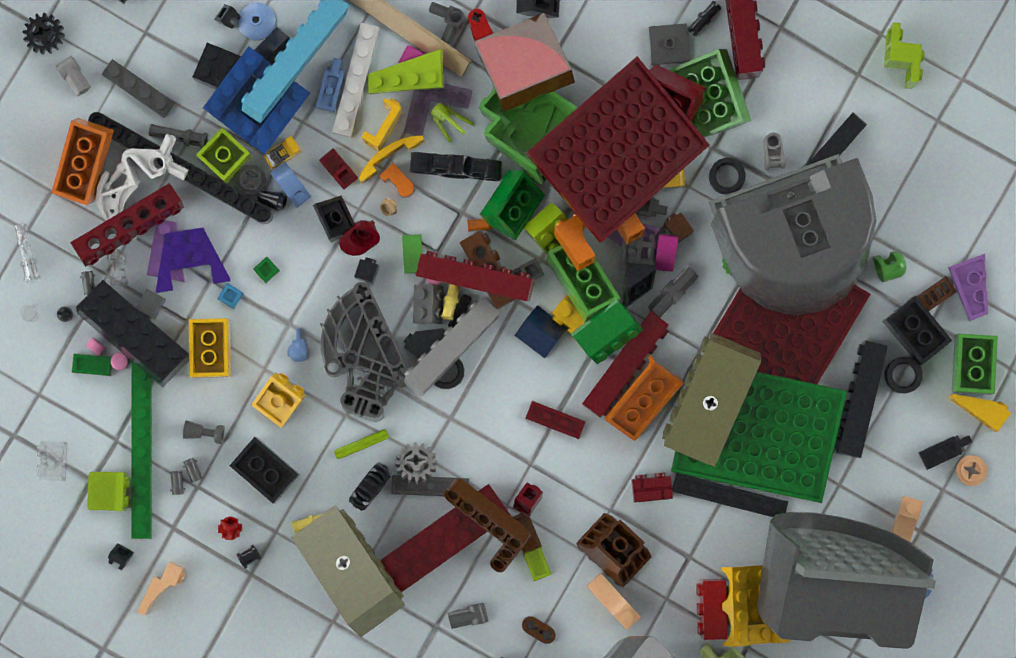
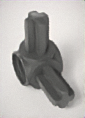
[429,2,465,44]

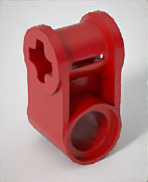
[468,9,493,41]

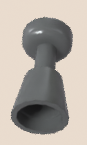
[183,420,225,444]

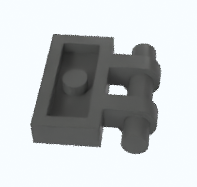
[620,234,658,270]

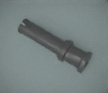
[149,124,208,149]

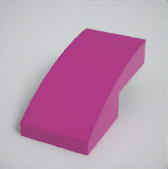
[655,234,678,272]

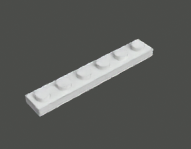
[333,23,380,138]

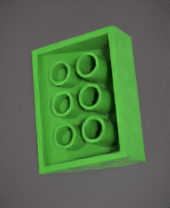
[669,49,751,138]

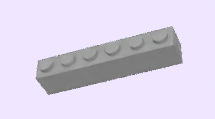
[404,297,501,398]

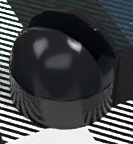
[57,306,73,322]

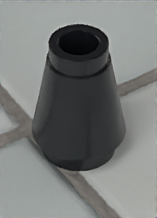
[257,190,287,211]

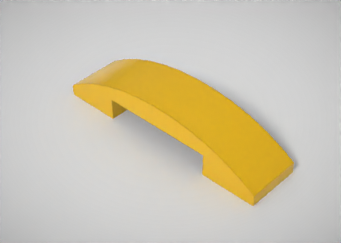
[359,135,425,184]

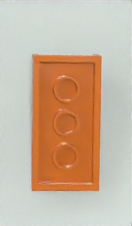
[605,355,683,441]

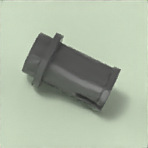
[80,271,95,295]
[183,457,203,483]
[170,471,185,495]

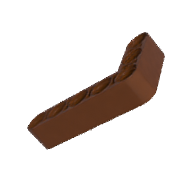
[444,478,530,573]

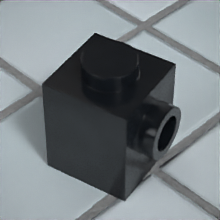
[354,257,380,285]

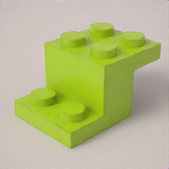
[884,22,925,89]

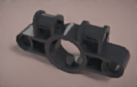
[410,152,502,181]

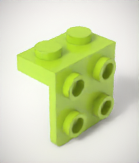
[87,472,130,511]

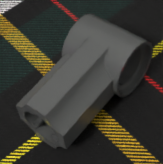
[448,603,489,629]

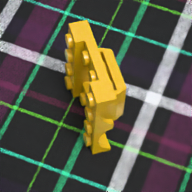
[721,565,790,647]

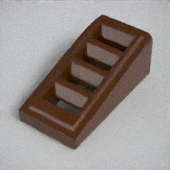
[917,276,957,311]

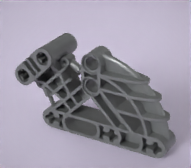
[320,282,408,422]

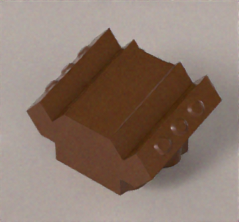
[576,513,652,588]

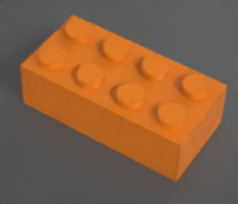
[51,118,114,205]

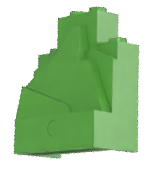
[479,88,577,186]

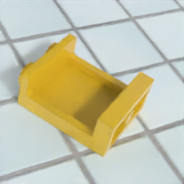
[361,98,403,152]

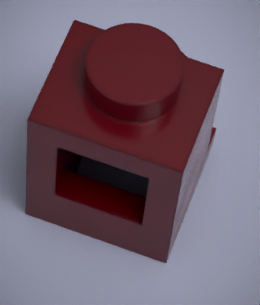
[513,482,543,518]

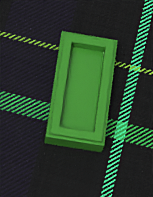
[402,234,422,274]

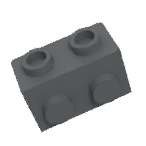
[413,285,445,324]

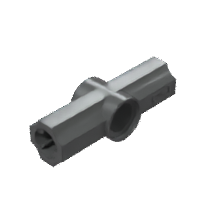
[647,266,699,317]

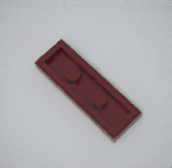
[525,401,586,439]

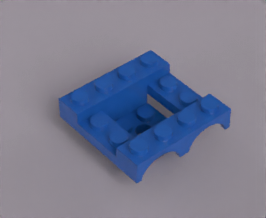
[202,46,310,154]

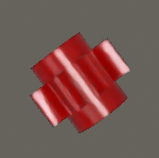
[218,516,242,540]

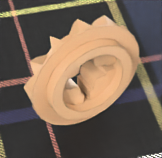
[956,455,987,486]

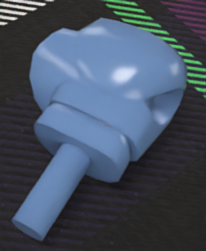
[287,328,308,362]

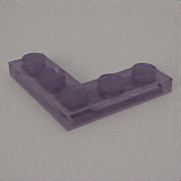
[404,83,473,136]

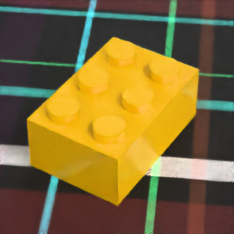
[189,318,231,378]

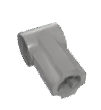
[56,56,91,96]

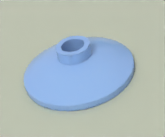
[238,3,276,40]

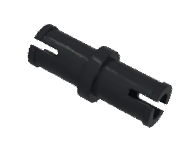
[687,1,721,36]

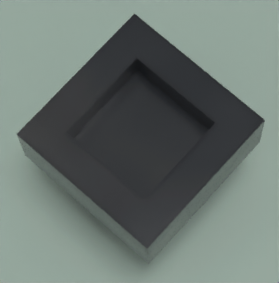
[214,4,241,29]
[108,543,134,571]

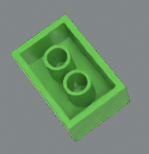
[952,334,998,395]

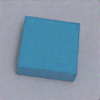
[217,283,244,309]

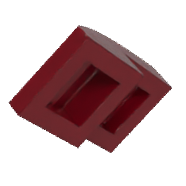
[319,148,358,190]

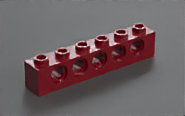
[70,183,184,267]

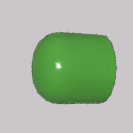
[873,251,907,282]

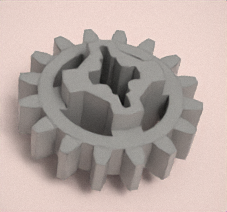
[395,442,437,485]

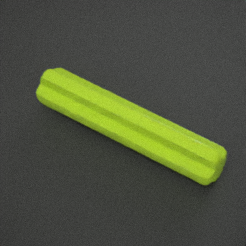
[334,429,389,459]

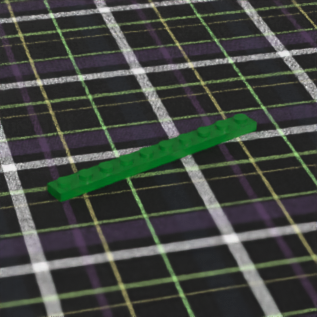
[131,361,152,539]

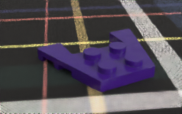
[156,228,231,293]

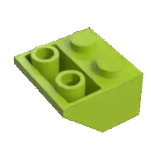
[524,202,568,255]

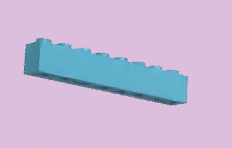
[241,0,350,123]

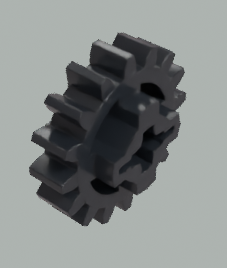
[22,13,65,55]

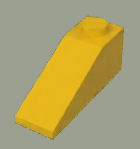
[947,394,1011,432]

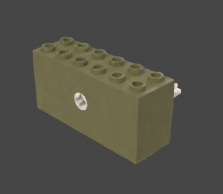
[662,332,761,467]
[291,505,405,637]

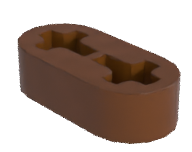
[522,616,556,644]

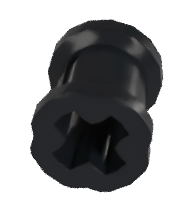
[236,544,262,569]

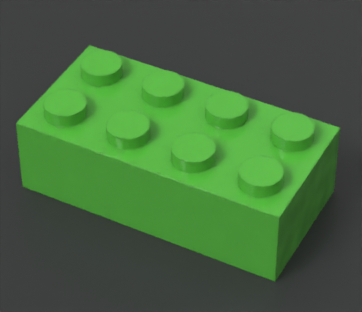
[546,245,620,323]

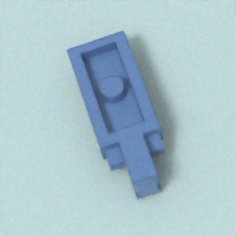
[316,58,344,112]

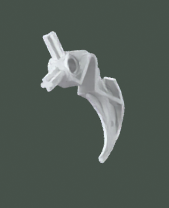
[96,134,188,240]

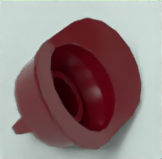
[339,220,380,256]

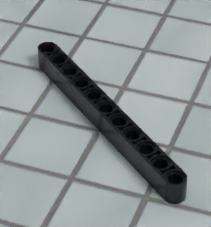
[88,112,273,224]

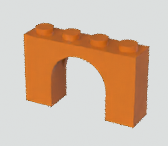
[554,213,645,271]

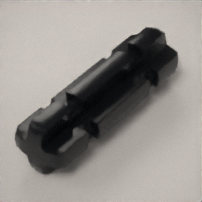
[448,294,472,328]

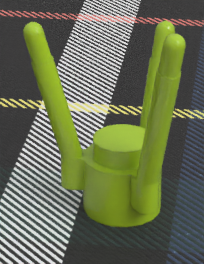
[430,103,474,142]

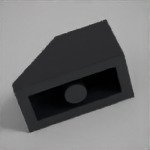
[403,328,445,359]

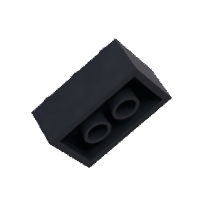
[882,296,953,365]
[229,437,301,504]

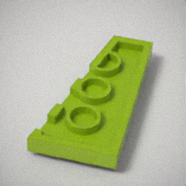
[368,49,444,94]

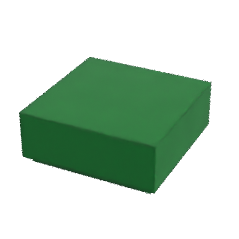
[253,257,280,283]

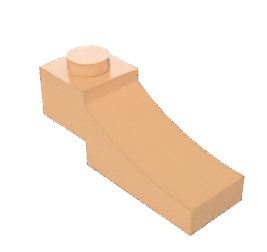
[891,496,923,542]
[137,562,186,615]
[587,573,641,630]

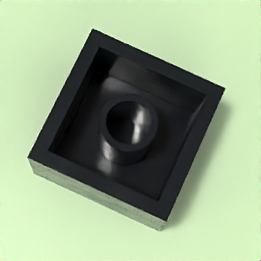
[192,42,241,89]

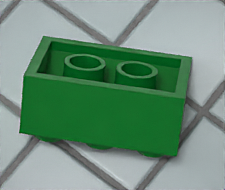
[479,169,545,240]
[571,299,643,365]

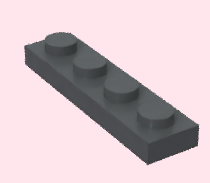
[102,59,175,118]

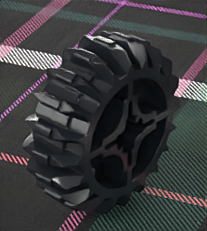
[349,462,392,511]

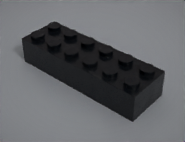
[76,280,189,388]

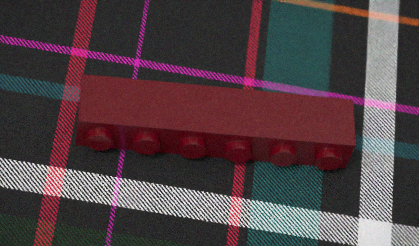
[416,251,535,302]
[582,311,669,418]

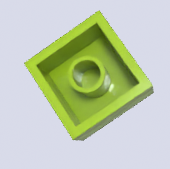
[196,128,252,184]

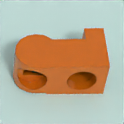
[379,163,414,198]

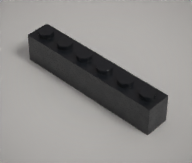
[834,340,888,458]

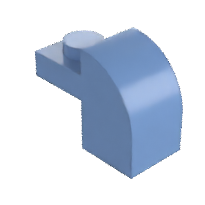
[270,161,312,208]

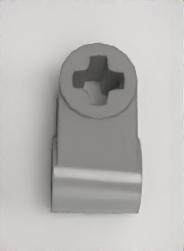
[763,132,785,170]

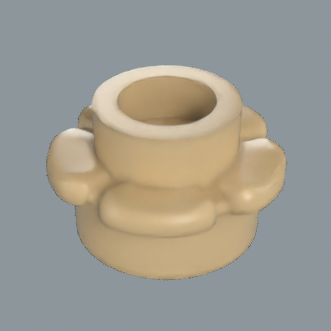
[380,198,397,216]

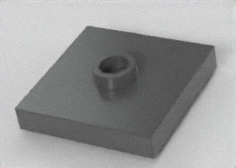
[649,23,690,65]

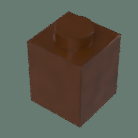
[664,213,694,244]

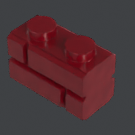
[631,472,673,503]

